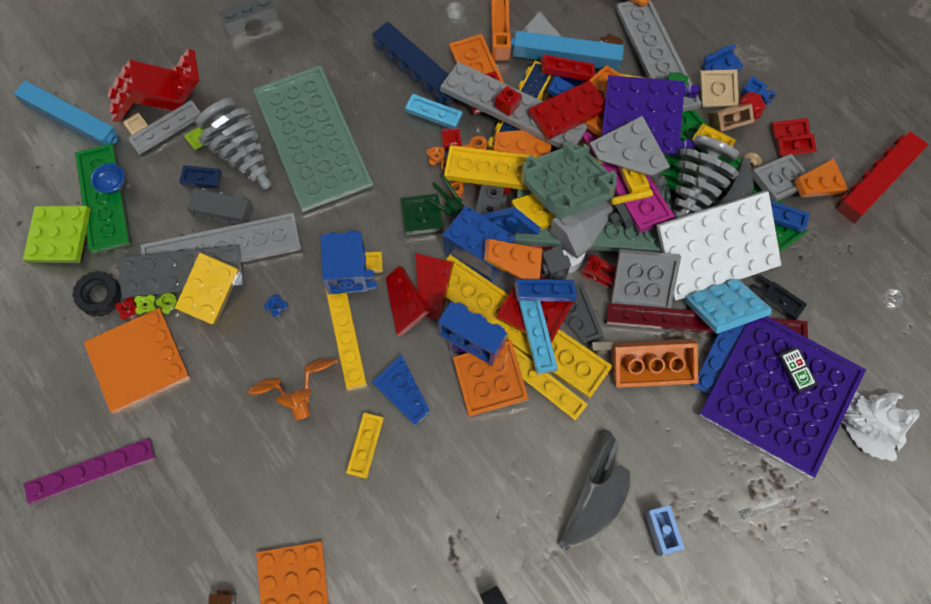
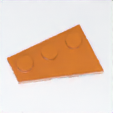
[484,239,542,279]

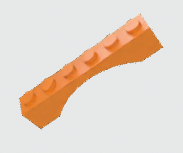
[491,0,511,61]

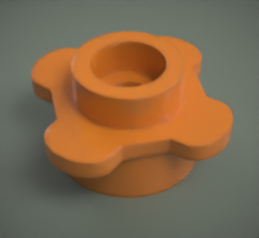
[426,146,447,166]

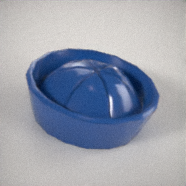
[91,163,125,194]

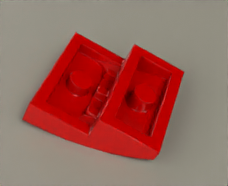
[770,118,817,157]

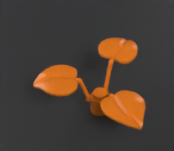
[246,358,339,420]

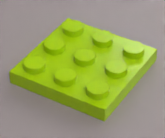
[23,206,91,263]

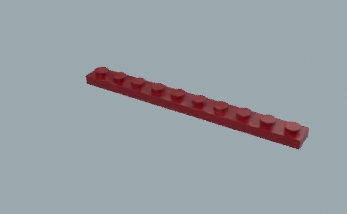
[606,303,808,338]

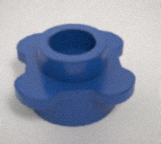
[264,294,288,317]

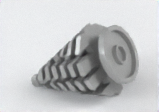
[195,98,272,190]
[673,135,740,219]

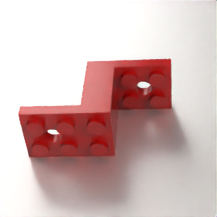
[108,49,199,123]

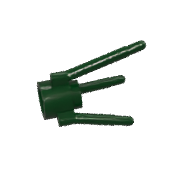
[425,173,465,217]

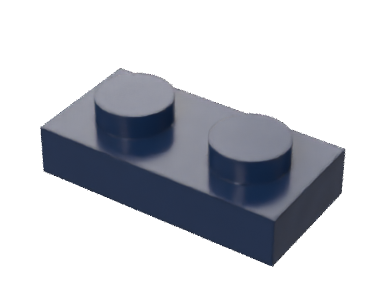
[179,165,222,189]

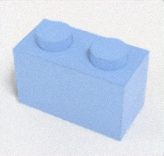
[644,505,685,557]

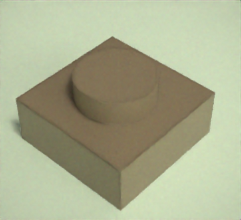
[589,342,613,354]

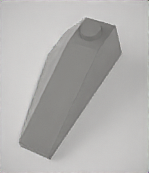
[550,198,617,259]

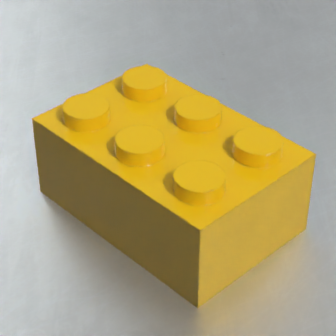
[175,252,241,325]

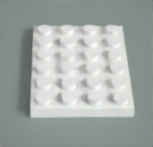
[656,190,781,301]

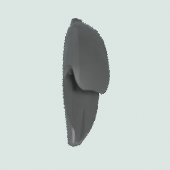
[706,157,754,209]
[558,430,630,551]

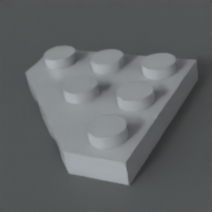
[590,116,670,177]

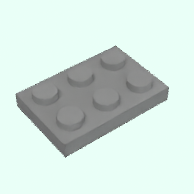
[752,154,807,202]

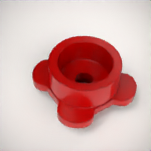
[115,297,137,320]

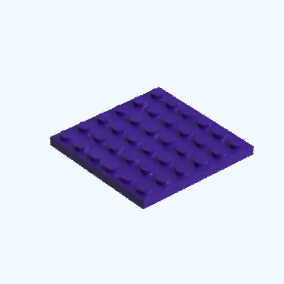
[699,316,866,479]

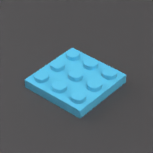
[685,279,771,334]

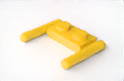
[595,158,653,205]

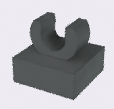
[610,202,634,229]

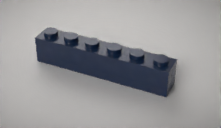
[372,21,458,107]

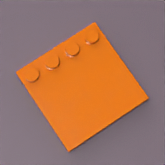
[83,308,190,414]

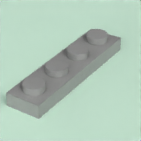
[128,100,201,155]

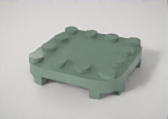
[521,141,617,219]

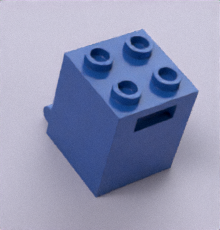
[321,230,377,295]

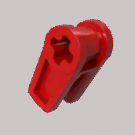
[580,255,616,289]

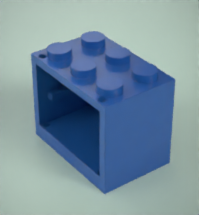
[443,205,515,283]

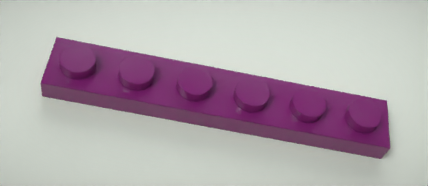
[23,438,157,505]

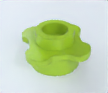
[156,293,178,314]
[134,294,156,314]

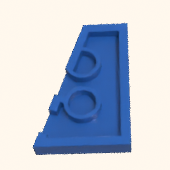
[372,354,430,427]

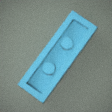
[405,94,463,128]

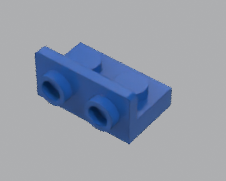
[701,44,744,72]

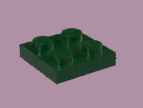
[401,194,443,235]

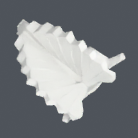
[841,391,920,462]

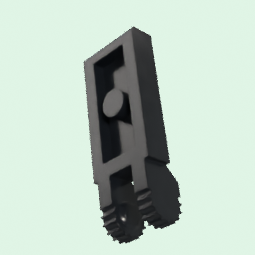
[749,275,807,320]

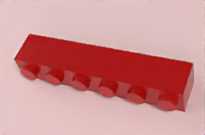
[836,131,929,224]

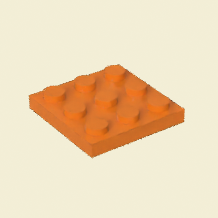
[453,340,529,417]
[256,541,329,604]

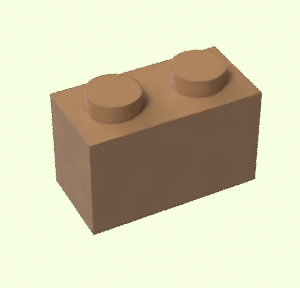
[708,104,754,132]

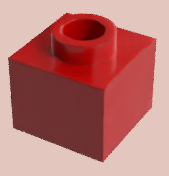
[494,86,522,116]

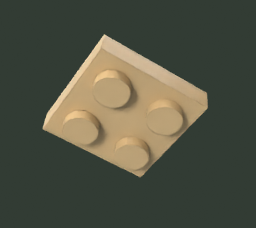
[699,70,739,108]

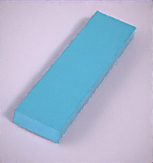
[518,301,558,375]

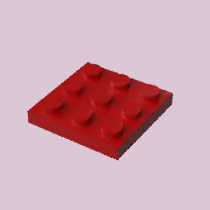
[496,275,578,344]

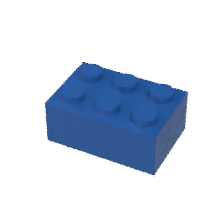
[438,301,507,366]

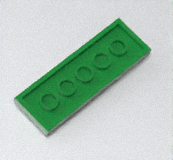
[75,144,131,254]

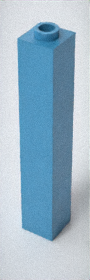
[511,31,624,71]
[13,80,120,146]

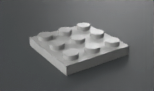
[611,249,681,309]

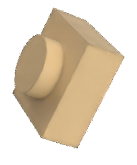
[123,113,148,135]

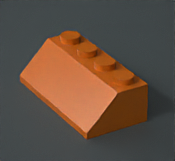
[611,339,698,388]

